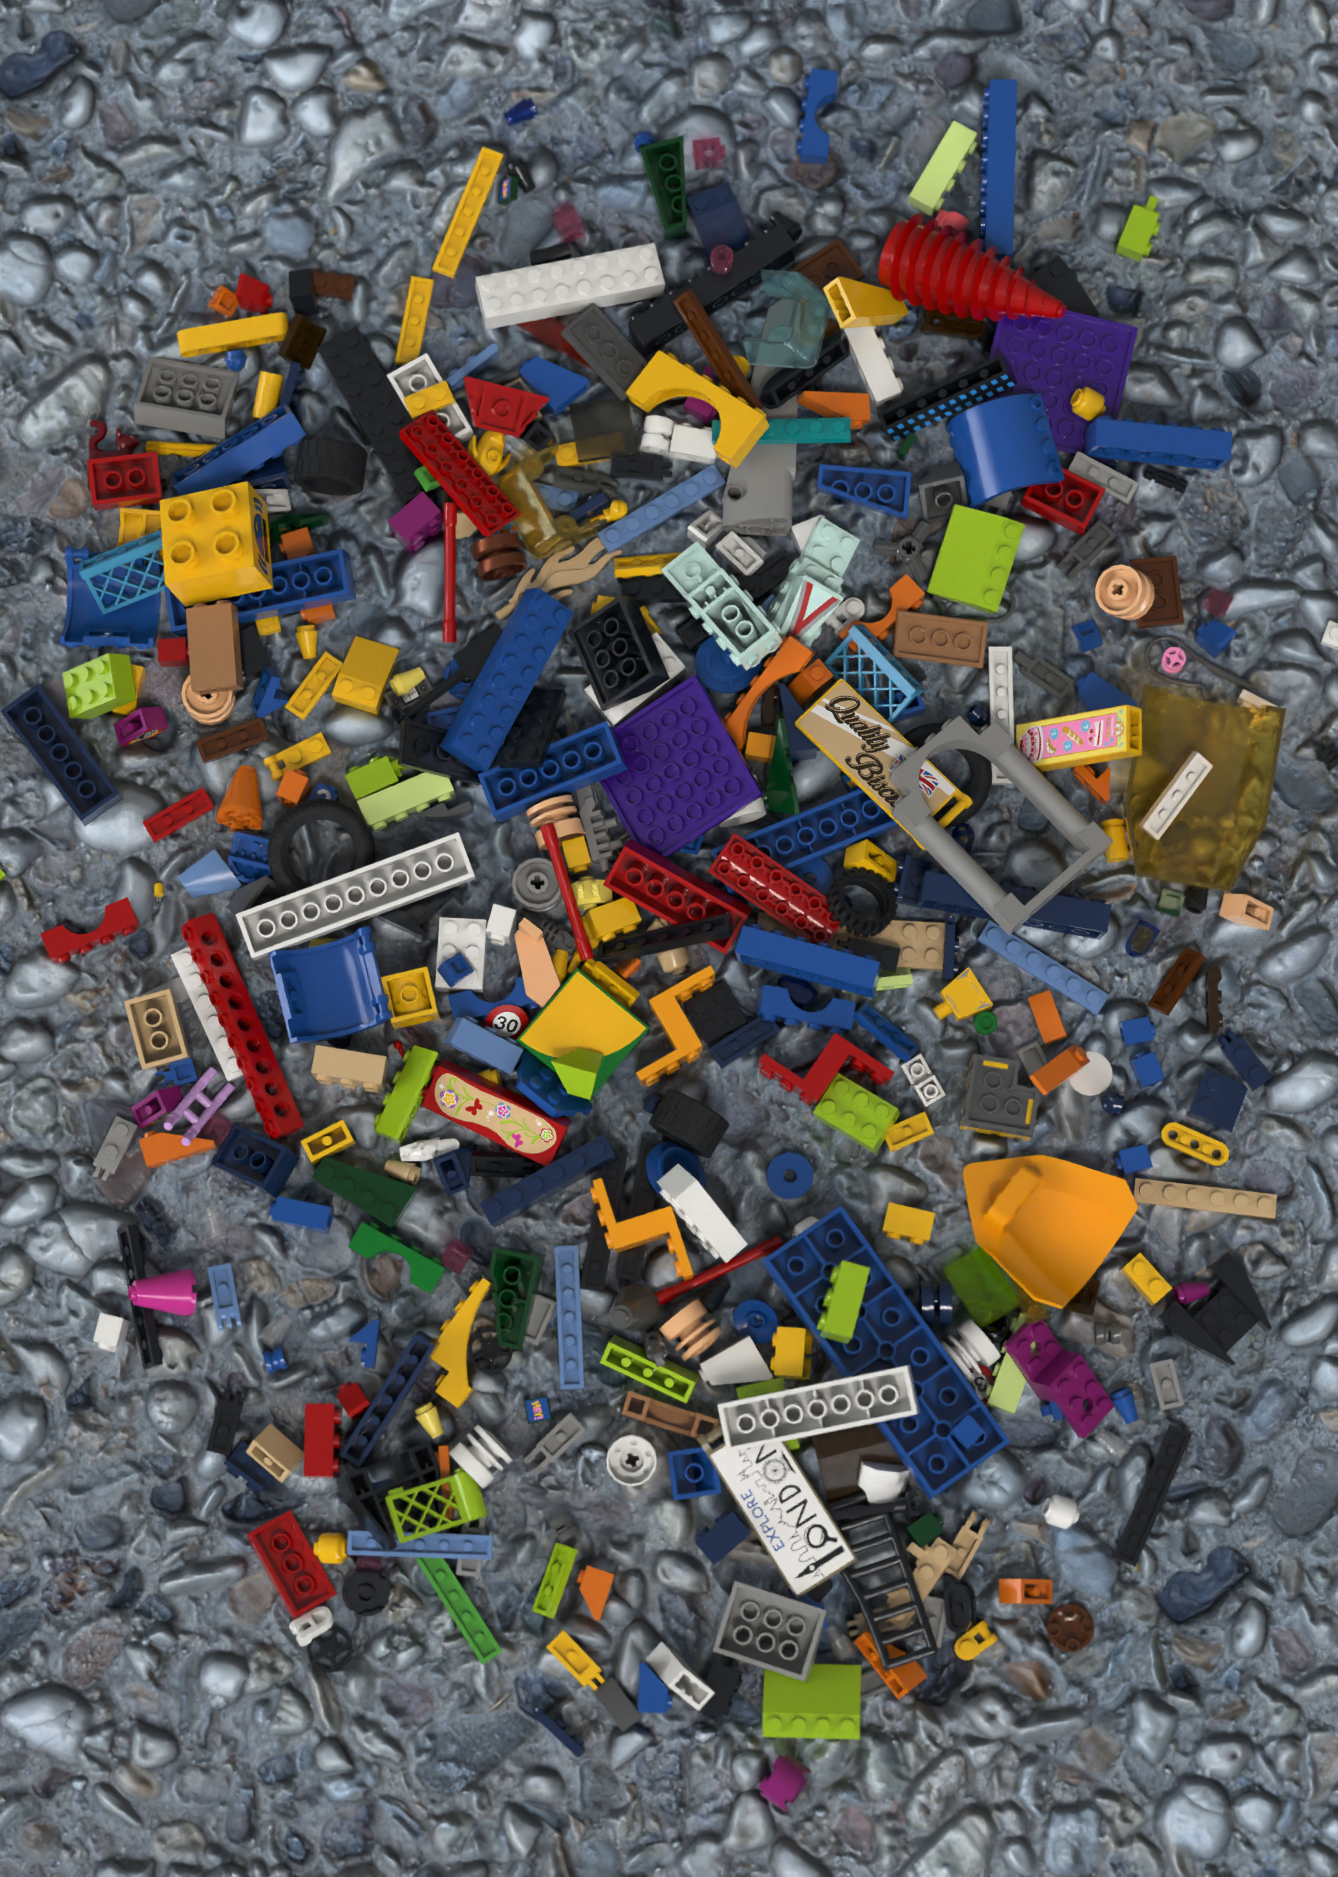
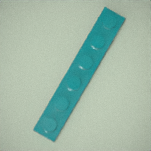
[712,418,851,445]

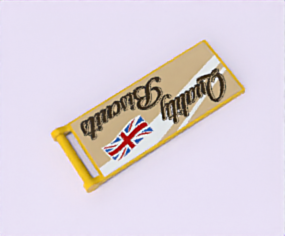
[794,678,973,850]

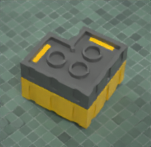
[959,1053,1040,1141]

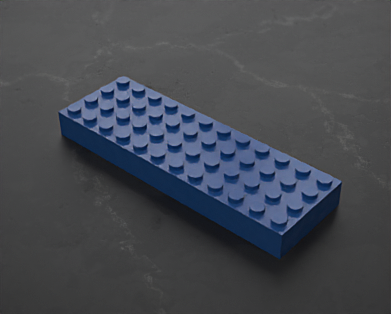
[761,1205,1011,1500]

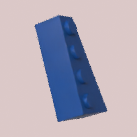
[816,464,912,522]

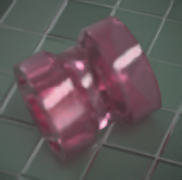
[711,245,734,275]

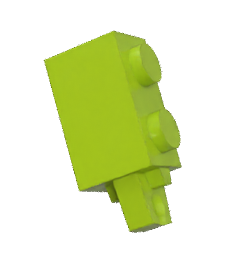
[1116,195,1161,262]
[345,756,407,804]

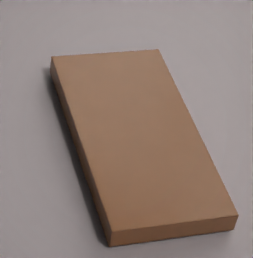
[891,610,988,669]

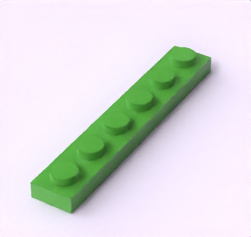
[414,1530,503,1665]

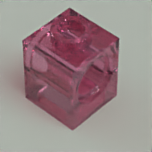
[692,137,726,170]
[552,205,585,243]

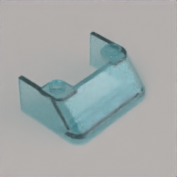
[744,269,831,369]

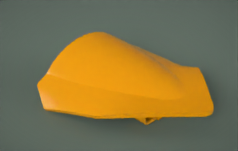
[963,1155,1139,1309]

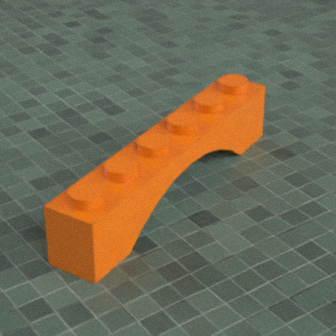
[723,636,816,753]

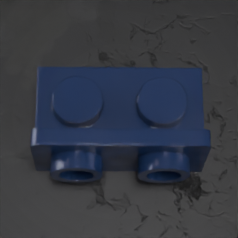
[224,1441,275,1493]

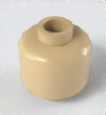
[656,947,690,975]

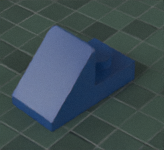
[250,666,289,718]
[348,1320,381,1369]

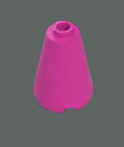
[128,1269,197,1317]

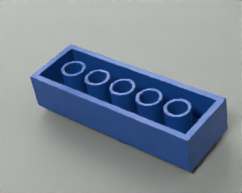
[170,402,306,496]
[1084,416,1232,470]
[478,721,628,822]
[735,924,881,999]

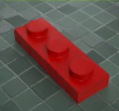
[142,787,215,843]

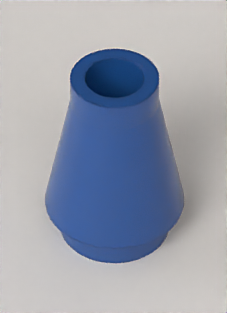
[1111,1386,1139,1424]

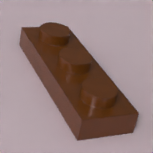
[196,718,270,764]
[1148,947,1206,1016]

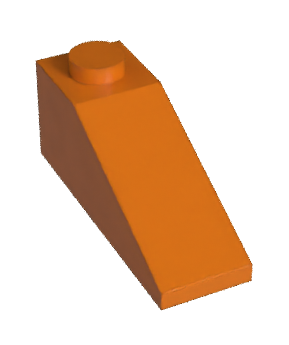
[796,391,871,430]
[1029,1043,1090,1096]
[139,1130,218,1169]
[854,1631,928,1700]

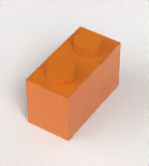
[276,769,313,808]

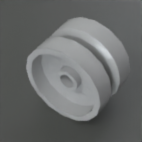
[512,858,563,914]

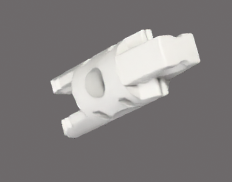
[399,1137,460,1162]

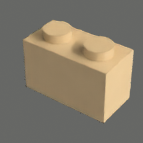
[246,1423,304,1483]

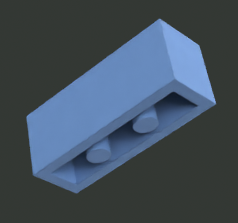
[444,1015,523,1075]

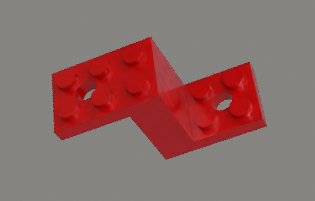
[758,1033,894,1106]

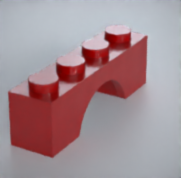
[40,897,141,964]

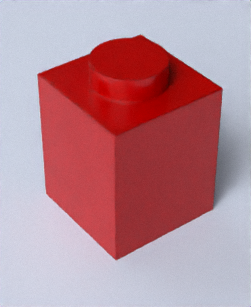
[158,637,189,667]

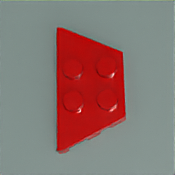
[464,376,550,438]

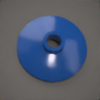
[733,1299,779,1344]

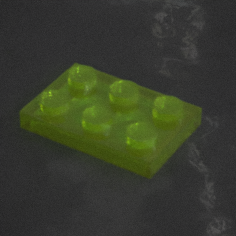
[942,1247,1021,1329]

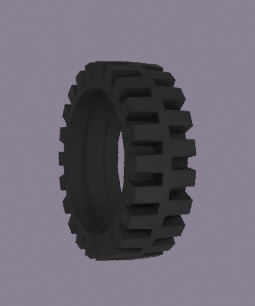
[826,867,898,937]

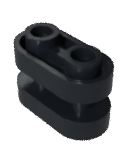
[944,1582,977,1633]

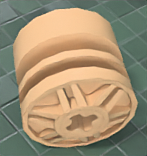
[526,795,585,851]
[659,1299,723,1362]

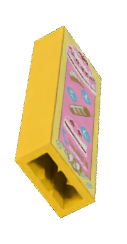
[1015,705,1142,772]

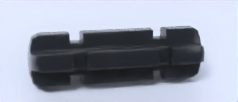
[1143,466,1188,493]

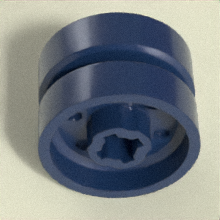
[919,1281,952,1325]

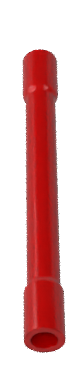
[443,503,457,643]
[540,822,594,961]
[653,1235,783,1306]

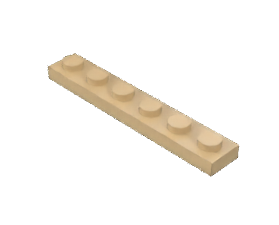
[1133,1178,1277,1219]

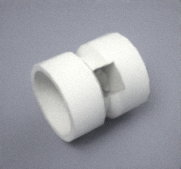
[640,415,675,456]

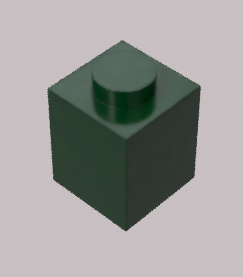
[905,1511,944,1548]

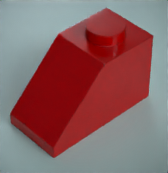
[235,273,274,314]
[336,1381,371,1420]

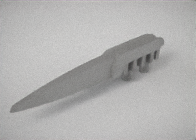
[565,708,624,873]

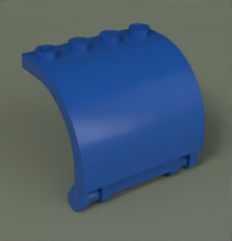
[945,393,1065,511]
[60,546,161,650]
[268,926,393,1044]

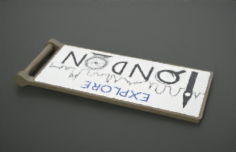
[696,1425,857,1598]

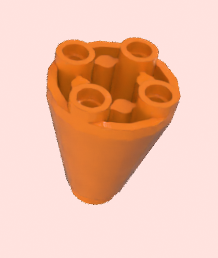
[216,765,263,833]

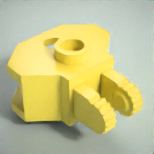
[571,876,613,911]

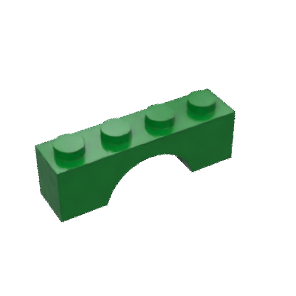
[348,1221,446,1295]

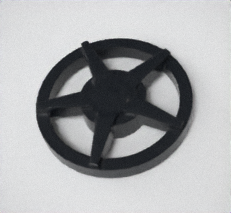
[468,1328,513,1373]
[307,1627,353,1673]

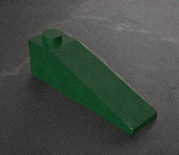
[489,1247,546,1350]

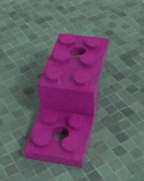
[1003,1313,1114,1439]

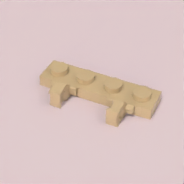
[882,1537,958,1630]

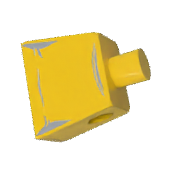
[933,967,993,1022]

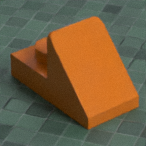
[1072,765,1110,806]

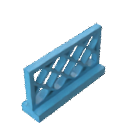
[79,529,166,615]
[824,625,925,724]

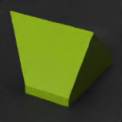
[551,1048,604,1100]

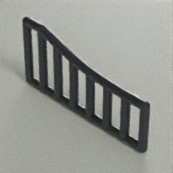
[824,1491,938,1670]

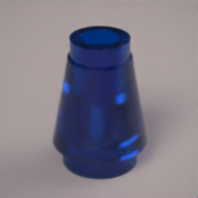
[503,98,539,126]

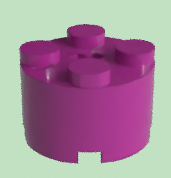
[759,1754,812,1812]

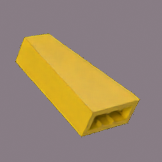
[823,277,909,329]

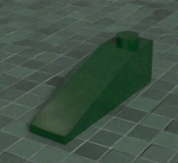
[268,514,329,544]
[762,711,800,815]

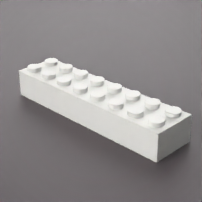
[476,243,665,330]
[717,1365,920,1452]

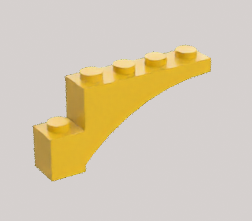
[431,1278,492,1409]

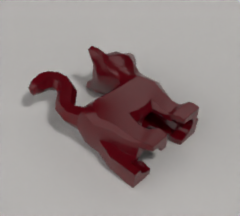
[87,419,139,491]

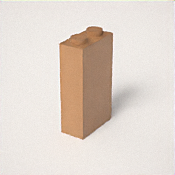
[186,600,243,695]

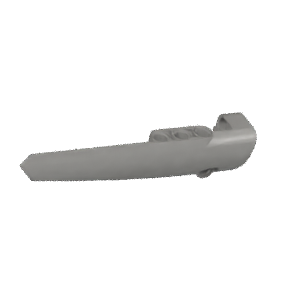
[722,295,799,537]

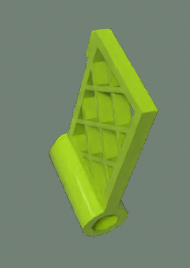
[385,1467,489,1544]

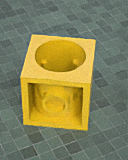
[381,966,440,1030]

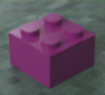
[388,491,443,553]

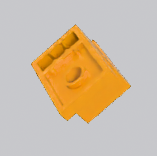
[636,965,715,1087]
[590,1178,693,1281]

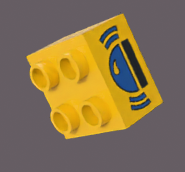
[159,481,273,607]

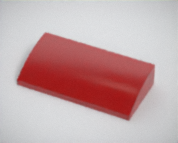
[246,1510,337,1620]

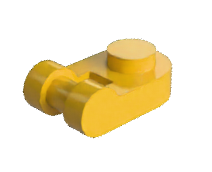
[954,1619,998,1660]

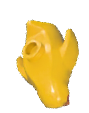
[467,431,511,478]

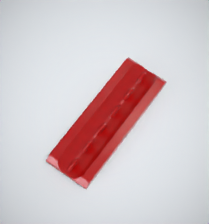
[399,410,521,537]
[707,833,840,945]

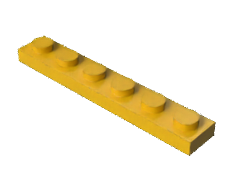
[432,147,504,279]

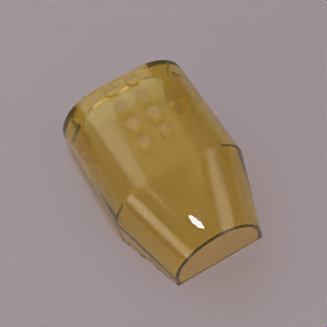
[1122,684,1286,892]

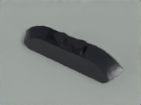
[759,333,850,410]

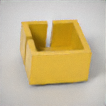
[771,1327,813,1380]

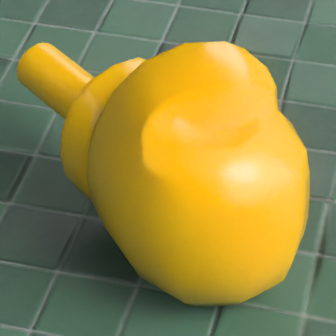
[590,500,628,524]

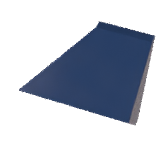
[432,1145,478,1196]

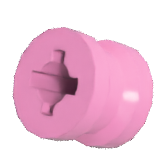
[1161,647,1186,674]

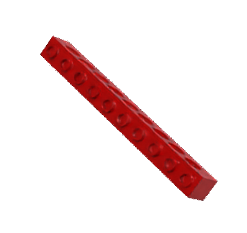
[181,912,304,1141]

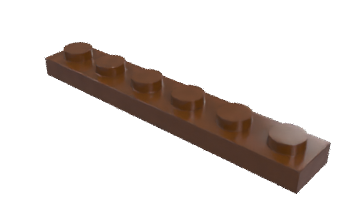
[673,289,764,409]

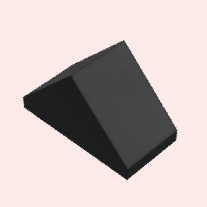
[289,268,319,316]

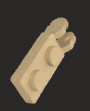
[945,1510,991,1580]

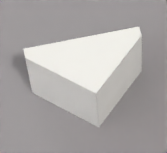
[687,509,723,551]
[790,515,825,555]

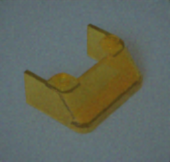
[497,443,601,559]

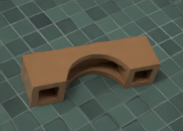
[621,1391,720,1444]

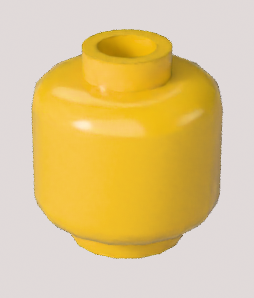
[1070,387,1106,421]
[314,1532,350,1564]

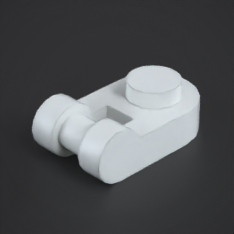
[824,597,865,636]
[289,1606,334,1646]

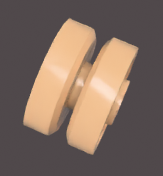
[1095,564,1155,621]
[181,675,236,725]

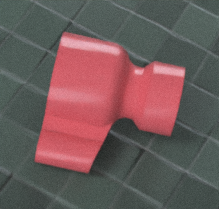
[935,209,969,238]

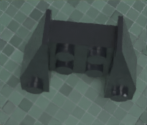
[374,828,464,942]
[1156,1252,1272,1367]
[336,1441,443,1552]

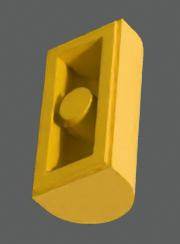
[252,371,284,418]

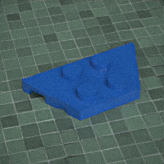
[516,1050,593,1118]

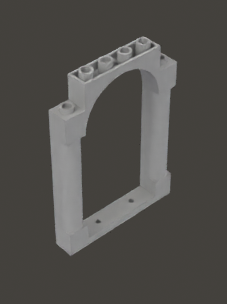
[889,715,1113,935]

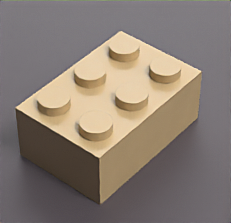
[124,989,191,1071]
[311,1045,390,1093]

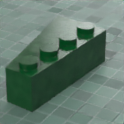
[639,136,687,240]
[312,1157,419,1230]

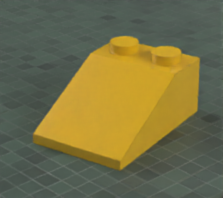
[332,636,400,715]

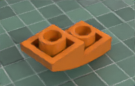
[1028,990,1067,1045]

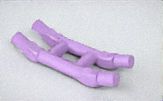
[164,1067,235,1146]

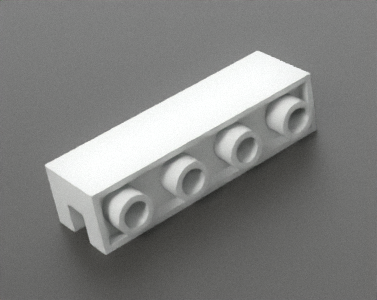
[839,326,904,409]

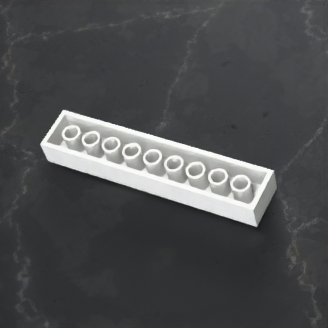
[236,832,476,961]

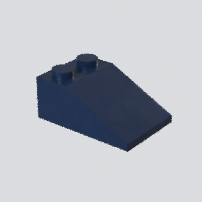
[686,181,751,265]
[778,684,820,762]
[211,1123,300,1199]

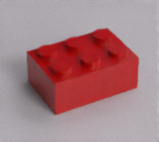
[87,451,164,511]
[1021,467,1106,536]
[304,1403,342,1478]

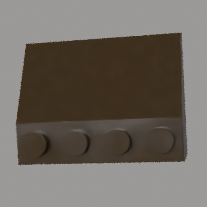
[811,1423,918,1503]

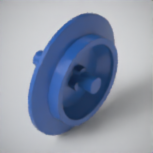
[695,636,762,693]
[646,1142,706,1198]

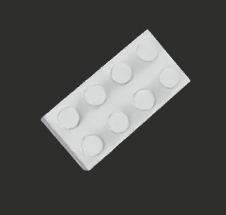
[387,353,473,444]
[584,632,686,729]
[657,1164,748,1263]

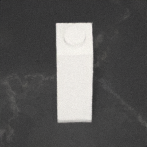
[698,1335,773,1385]
[646,1641,715,1711]

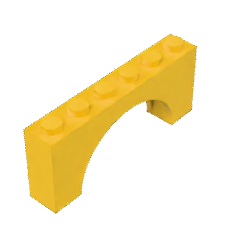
[625,350,769,469]

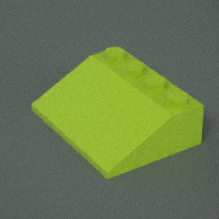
[926,504,1025,615]
[762,1664,861,1740]

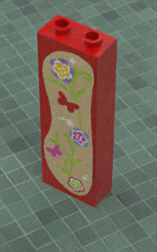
[421,1059,572,1166]

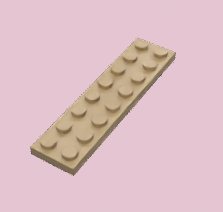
[757,913,945,971]

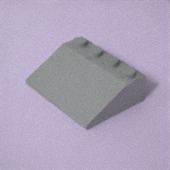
[134,357,240,439]
[713,1581,827,1683]

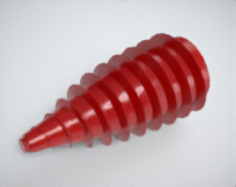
[878,213,1067,322]

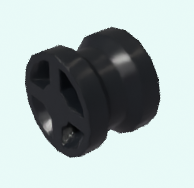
[1316,742,1338,772]

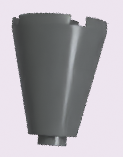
[610,1284,660,1332]

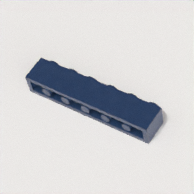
[480,1134,619,1228]
[339,1330,440,1468]

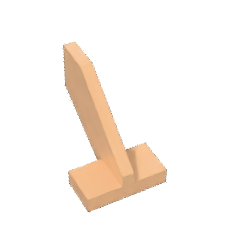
[514,917,560,1008]

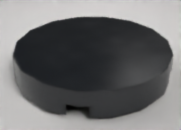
[342,1568,391,1616]

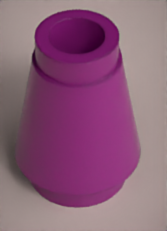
[1172,1281,1210,1305]

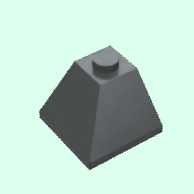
[918,462,968,524]
[226,876,287,915]

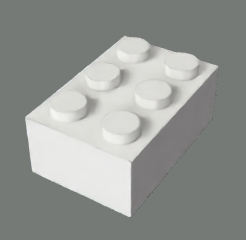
[435,917,488,994]

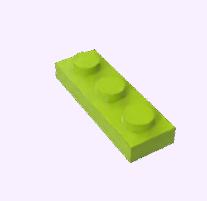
[532,1542,578,1619]

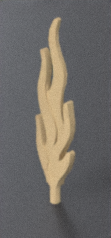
[494,537,622,621]

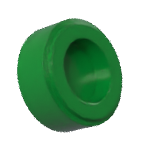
[973,1011,998,1036]

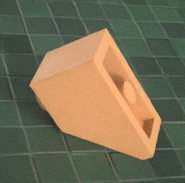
[1219,893,1274,930]

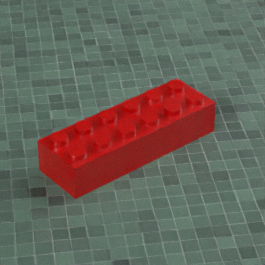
[603,838,752,954]

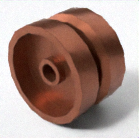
[470,533,527,581]

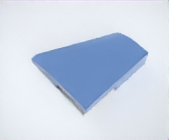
[177,849,243,899]

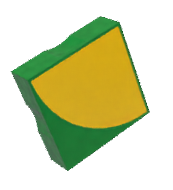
[517,968,650,1104]

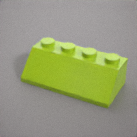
[373,1045,441,1145]

